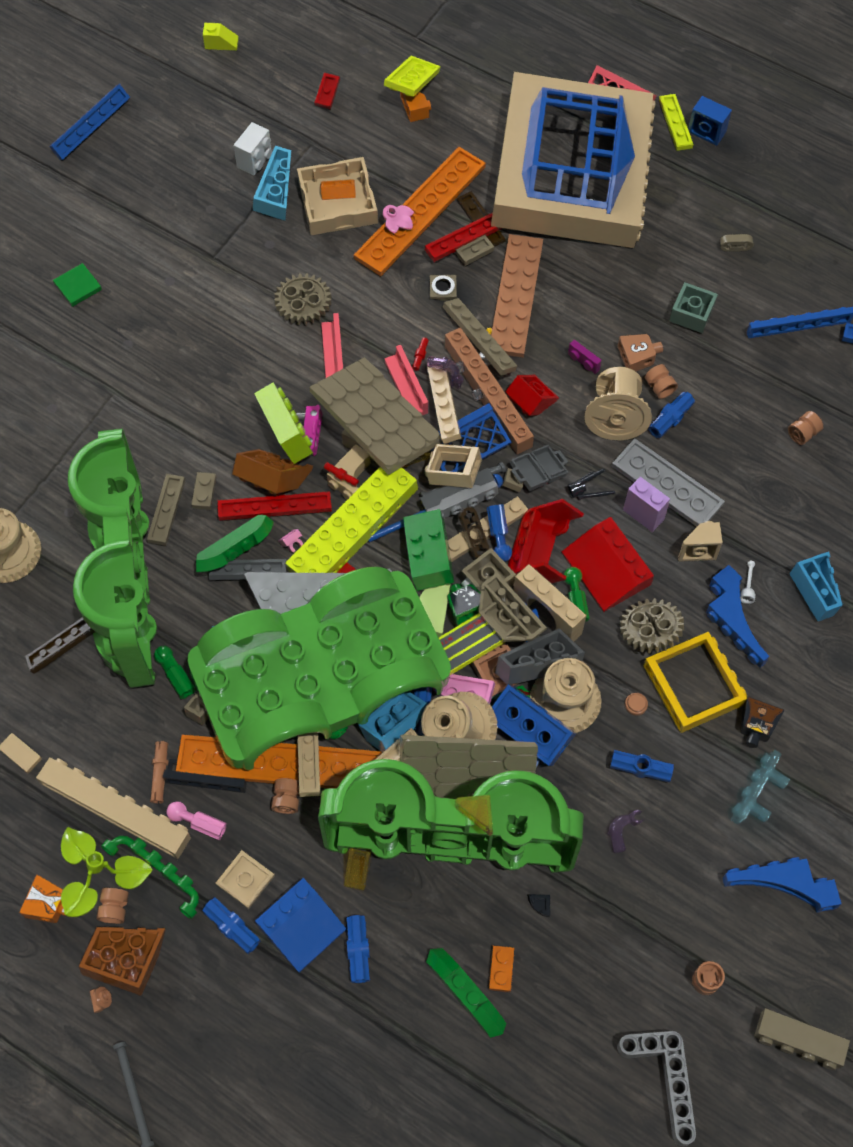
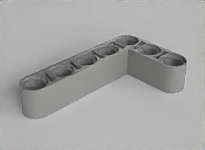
[617,1031,696,1147]

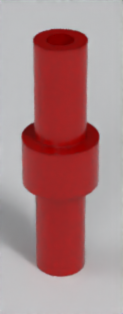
[412,338,429,371]
[324,462,359,487]

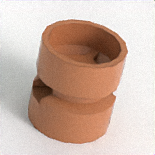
[645,364,678,399]
[788,411,824,445]
[271,778,300,814]
[96,888,129,924]
[692,961,725,995]

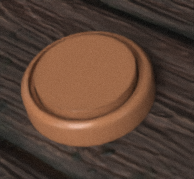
[625,693,648,716]

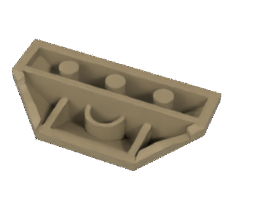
[479,573,547,642]

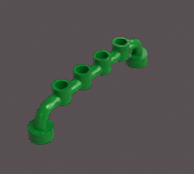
[101,836,199,920]

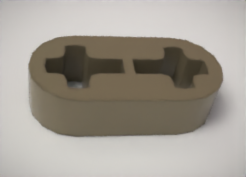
[720,234,754,251]

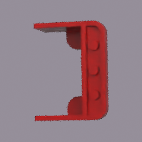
[508,499,584,583]

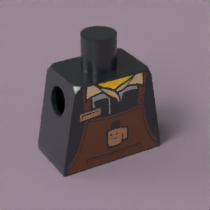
[740,697,784,748]

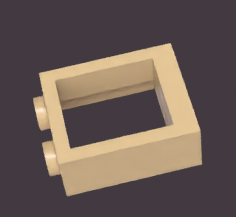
[425,444,482,488]

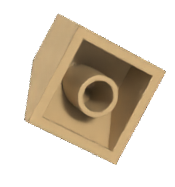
[678,521,723,561]

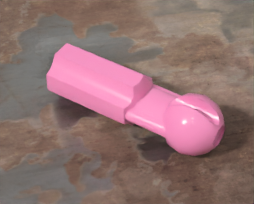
[166,802,227,840]

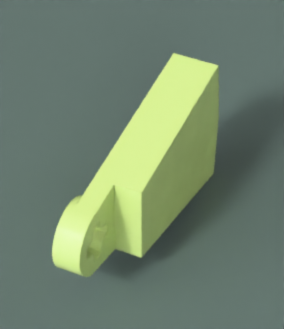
[420,583,451,638]

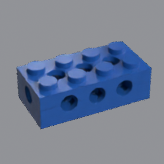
[492,684,577,766]

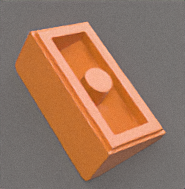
[321,179,356,200]

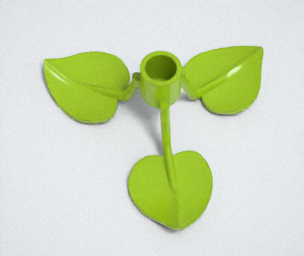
[61,827,152,917]

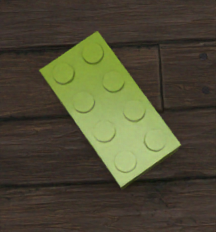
[254,383,313,464]

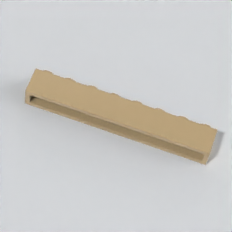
[36,758,191,859]

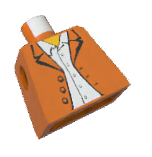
[19,875,66,923]

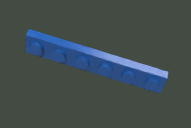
[49,84,130,160]
[747,307,853,339]

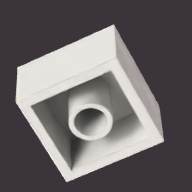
[233,122,272,176]

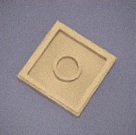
[216,850,275,909]

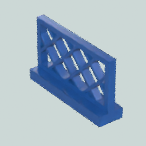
[430,403,511,472]

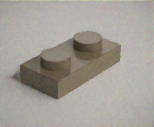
[456,235,494,266]
[191,472,216,510]

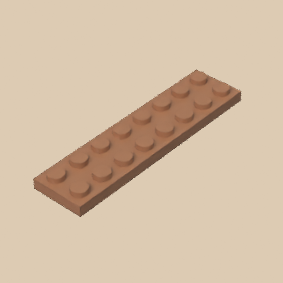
[491,234,543,358]

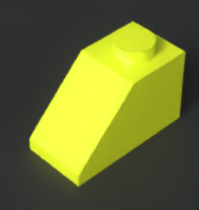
[203,23,239,51]

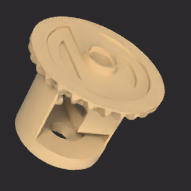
[585,367,652,440]
[0,508,41,583]
[530,658,601,733]
[421,691,497,740]

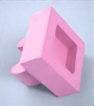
[278,529,303,552]

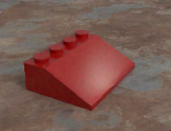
[561,517,654,612]

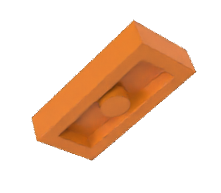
[489,946,514,992]

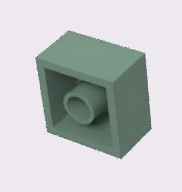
[669,282,718,333]

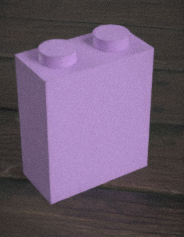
[623,477,670,532]

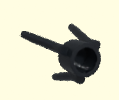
[568,468,615,500]

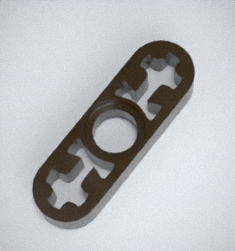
[458,507,490,559]

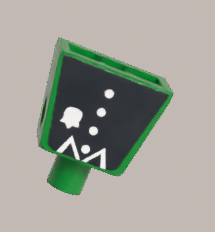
[447,584,481,626]

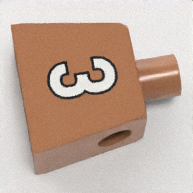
[618,334,663,372]

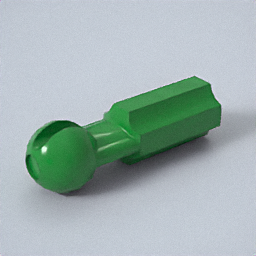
[564,567,589,622]
[154,646,195,699]

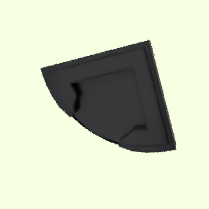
[529,894,550,917]

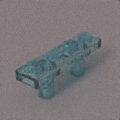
[731,750,790,825]

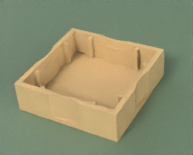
[297,157,378,235]

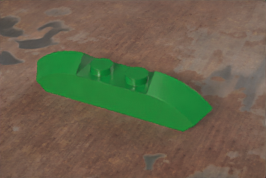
[196,515,274,572]
[426,948,507,1038]

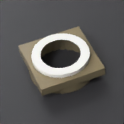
[430,275,457,301]

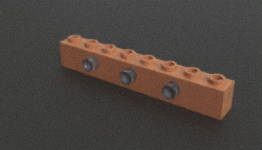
[445,327,534,455]

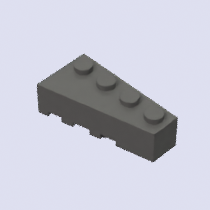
[495,628,585,685]

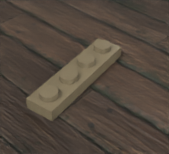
[147,474,185,546]

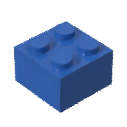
[688,96,732,146]

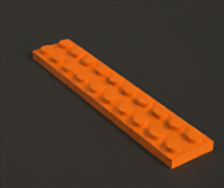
[354,147,486,276]
[176,735,382,789]

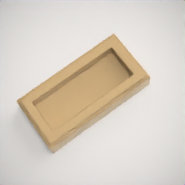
[0,733,42,774]

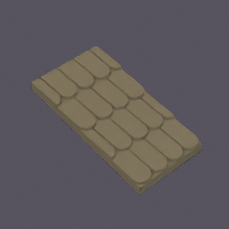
[310,357,442,475]
[400,735,538,800]

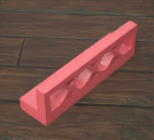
[588,65,657,101]
[322,313,343,378]
[384,345,428,415]

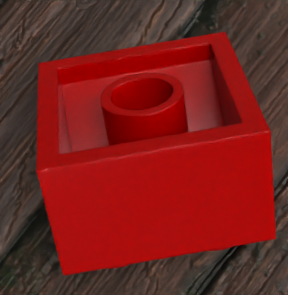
[506,375,559,416]

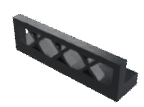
[163,759,247,793]

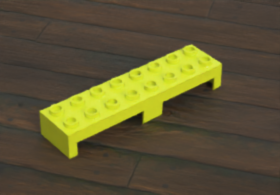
[285,467,418,573]

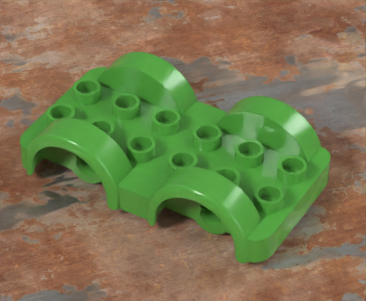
[68,429,157,688]
[188,567,451,770]
[318,759,584,873]

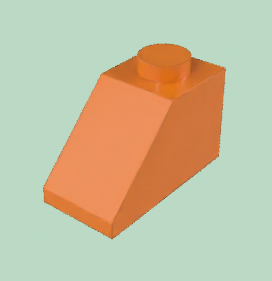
[400,92,431,122]

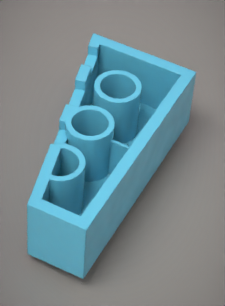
[253,146,291,221]

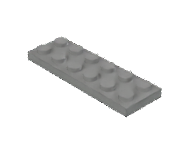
[612,438,725,527]

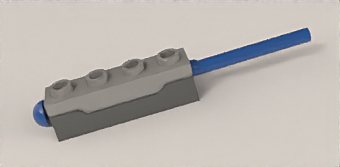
[368,468,503,543]

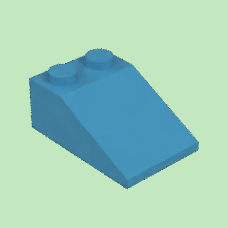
[358,691,428,752]

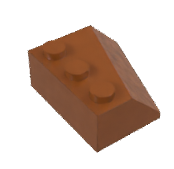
[232,449,313,495]
[79,927,165,996]

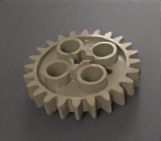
[274,273,332,325]
[620,598,684,653]

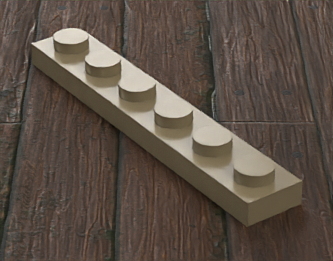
[443,298,517,375]

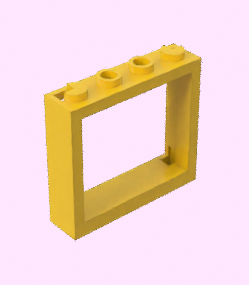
[644,632,747,733]

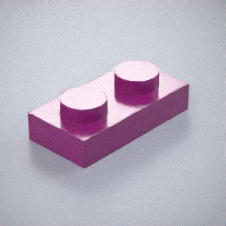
[568,340,602,374]

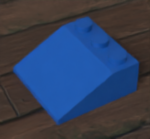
[255,878,347,973]

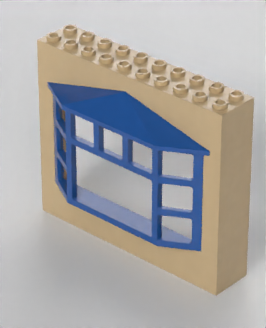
[491,72,655,248]

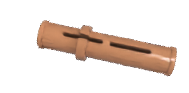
[150,741,169,804]

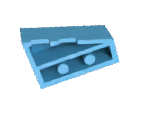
[789,552,842,622]

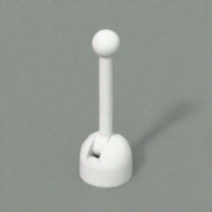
[740,560,755,604]

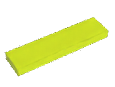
[659,94,694,151]

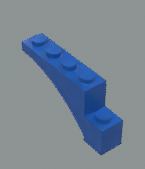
[706,565,769,668]
[723,857,842,913]

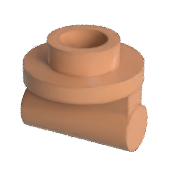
[90,987,112,1013]

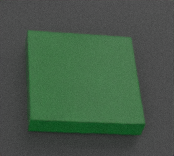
[53,263,102,307]

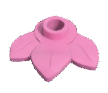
[382,205,414,234]

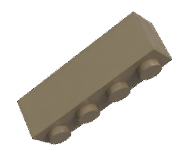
[754,1008,850,1070]

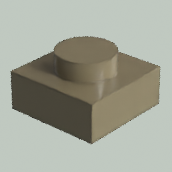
[502,468,523,492]

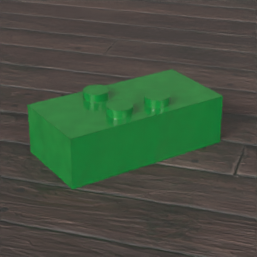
[403,509,454,591]

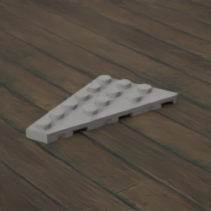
[243,572,346,614]

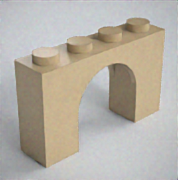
[327,444,407,525]
[514,564,586,641]

